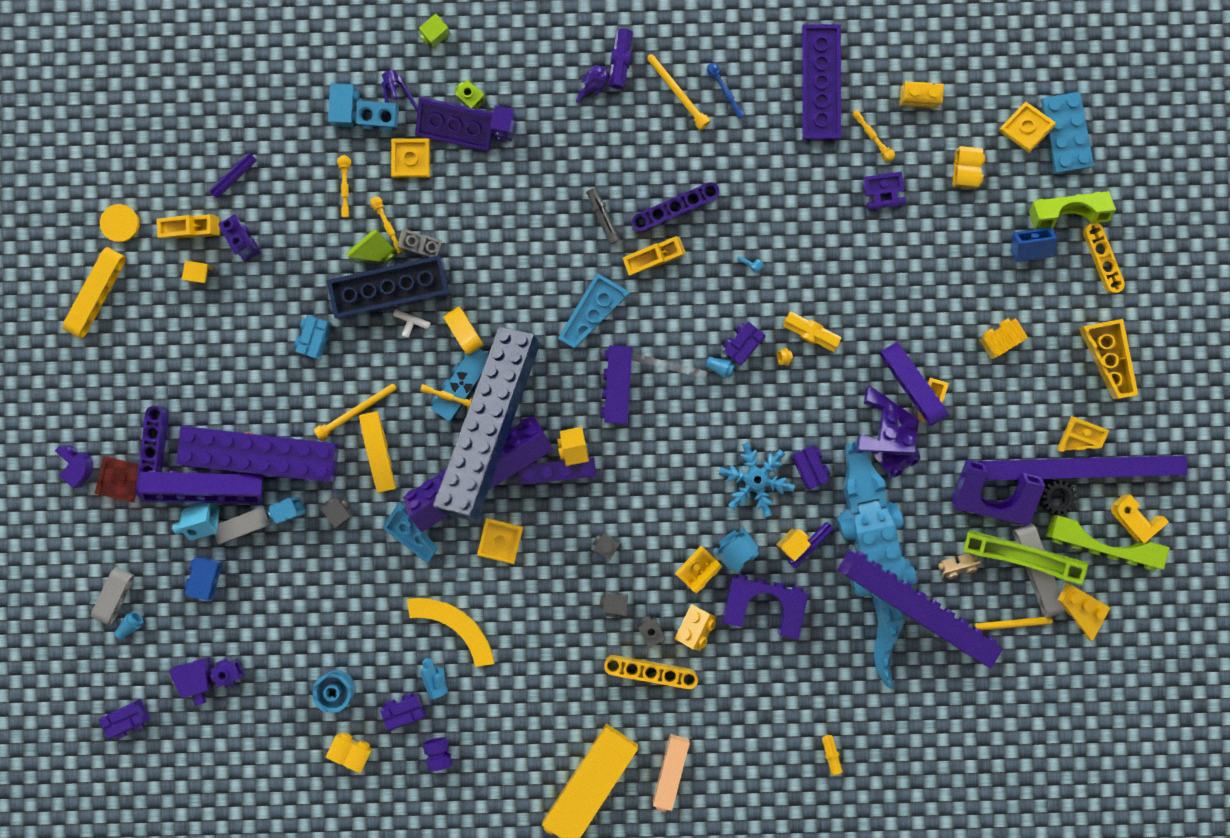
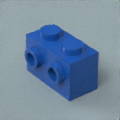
[1010,227,1058,262]
[184,556,223,601]

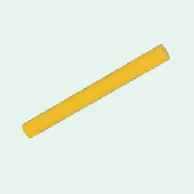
[974,617,1053,631]

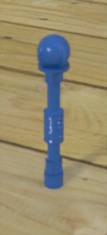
[707,63,745,119]

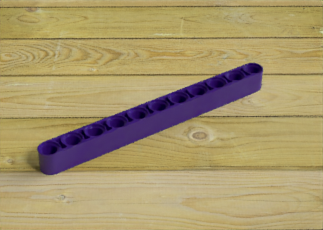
[978,455,1188,480]

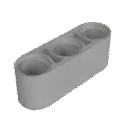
[214,507,271,545]
[91,567,135,625]

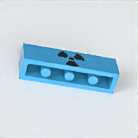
[431,349,488,422]

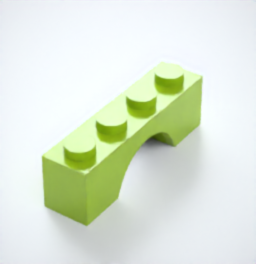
[1029,191,1116,229]

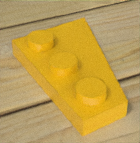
[1057,583,1110,642]

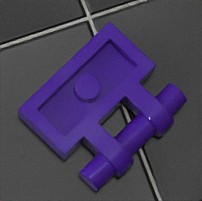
[863,172,906,211]

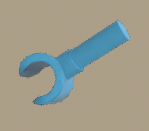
[737,256,764,273]

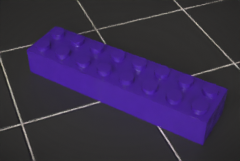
[403,415,554,533]
[176,426,339,482]

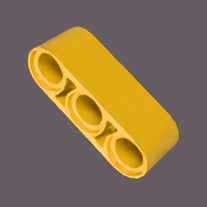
[443,306,484,356]

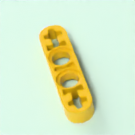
[1083,223,1125,294]

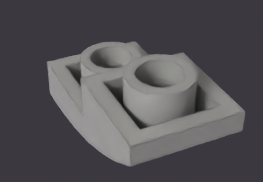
[397,229,442,258]

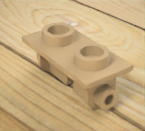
[938,553,981,579]

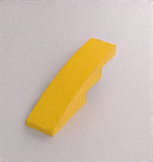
[359,411,396,493]

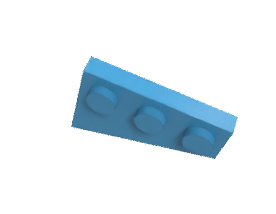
[382,502,438,563]

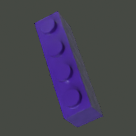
[601,345,632,424]
[518,457,596,485]

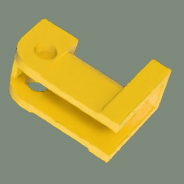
[1111,494,1169,544]

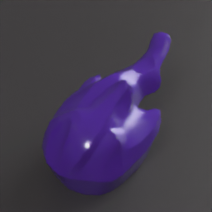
[576,65,609,103]

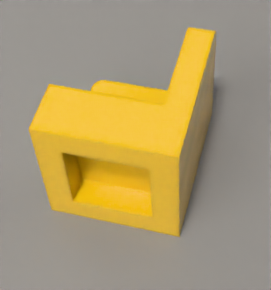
[182,260,213,283]

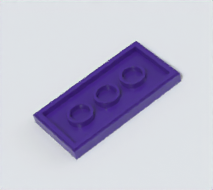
[415,97,493,152]

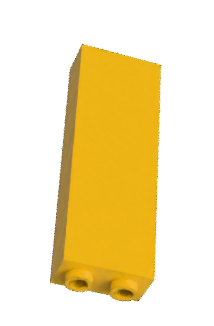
[542,723,638,838]

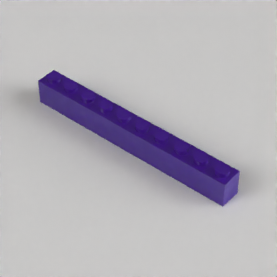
[837,550,1003,669]

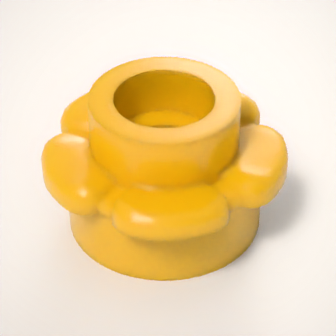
[777,347,793,366]

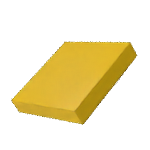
[999,102,1056,153]
[391,139,430,178]
[477,518,523,564]

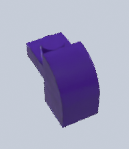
[55,445,93,488]

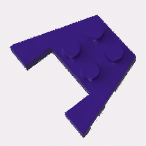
[856,386,919,455]

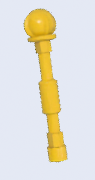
[852,110,895,162]
[337,155,351,218]
[370,197,404,254]
[420,384,472,410]

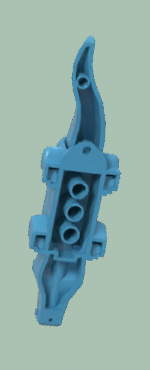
[836,442,916,689]

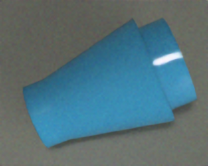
[706,356,736,379]
[114,612,143,640]

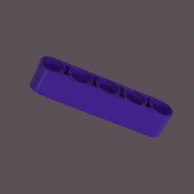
[632,182,719,233]
[880,342,949,426]
[136,406,169,498]

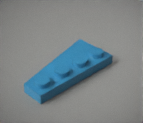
[558,273,630,349]

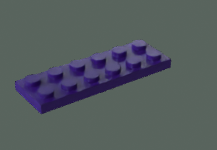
[802,24,841,140]

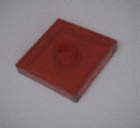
[95,456,139,502]

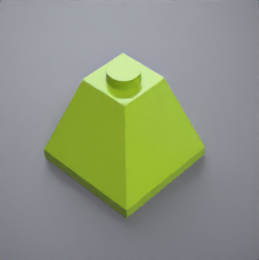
[346,229,396,264]

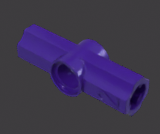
[609,28,633,90]

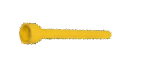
[647,54,711,130]
[313,384,396,441]

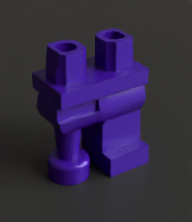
[218,215,262,262]

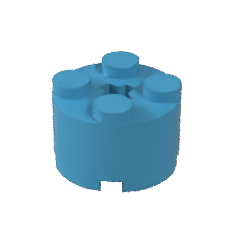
[714,527,759,572]
[312,669,356,713]

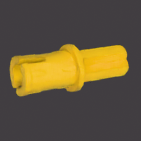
[822,735,843,775]

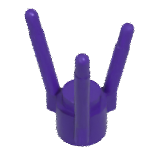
[382,70,418,116]

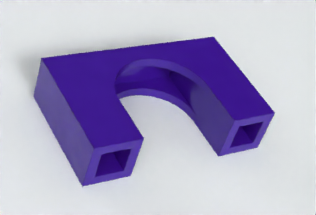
[951,460,1045,526]
[721,574,809,640]

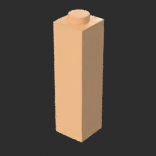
[653,734,690,812]

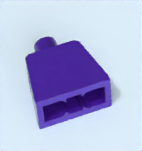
[169,657,213,706]

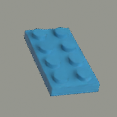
[1040,92,1094,174]

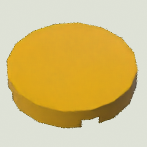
[100,204,140,243]

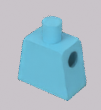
[172,503,220,540]

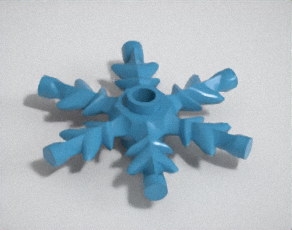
[719,442,795,517]

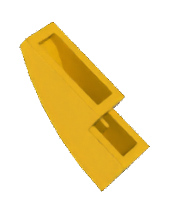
[157,214,220,238]
[623,236,686,276]

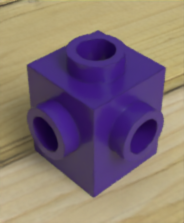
[211,658,245,688]

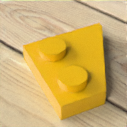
[1056,416,1110,452]

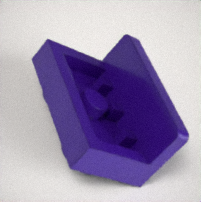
[873,448,920,479]

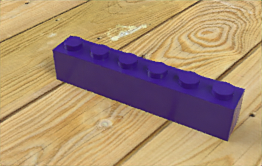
[138,470,264,504]

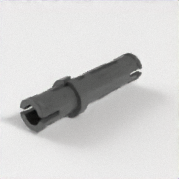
[586,187,620,245]

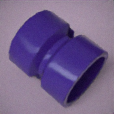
[423,737,453,771]

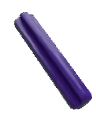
[210,153,256,198]
[788,522,834,568]

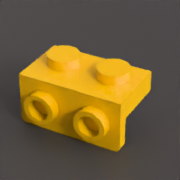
[675,546,722,593]
[674,604,717,651]

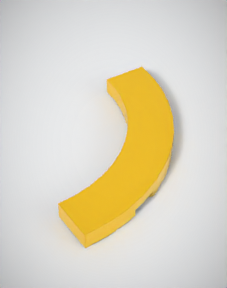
[407,598,495,667]

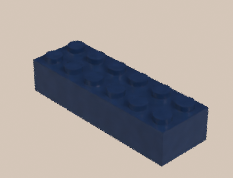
[326,255,451,320]

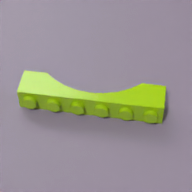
[1045,515,1170,571]
[963,530,1088,585]

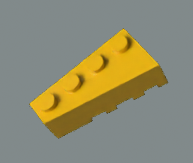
[1078,319,1138,399]

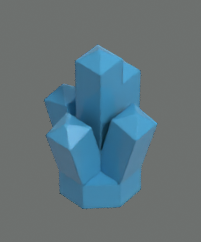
[420,658,448,699]

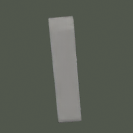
[1013,523,1066,618]

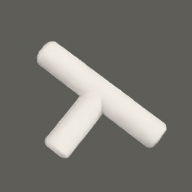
[393,309,431,338]

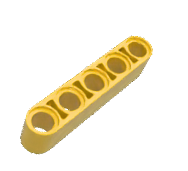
[62,247,126,339]
[604,655,698,689]

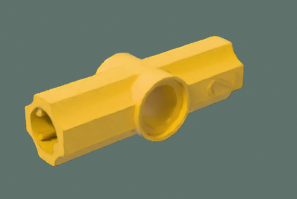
[782,312,841,352]

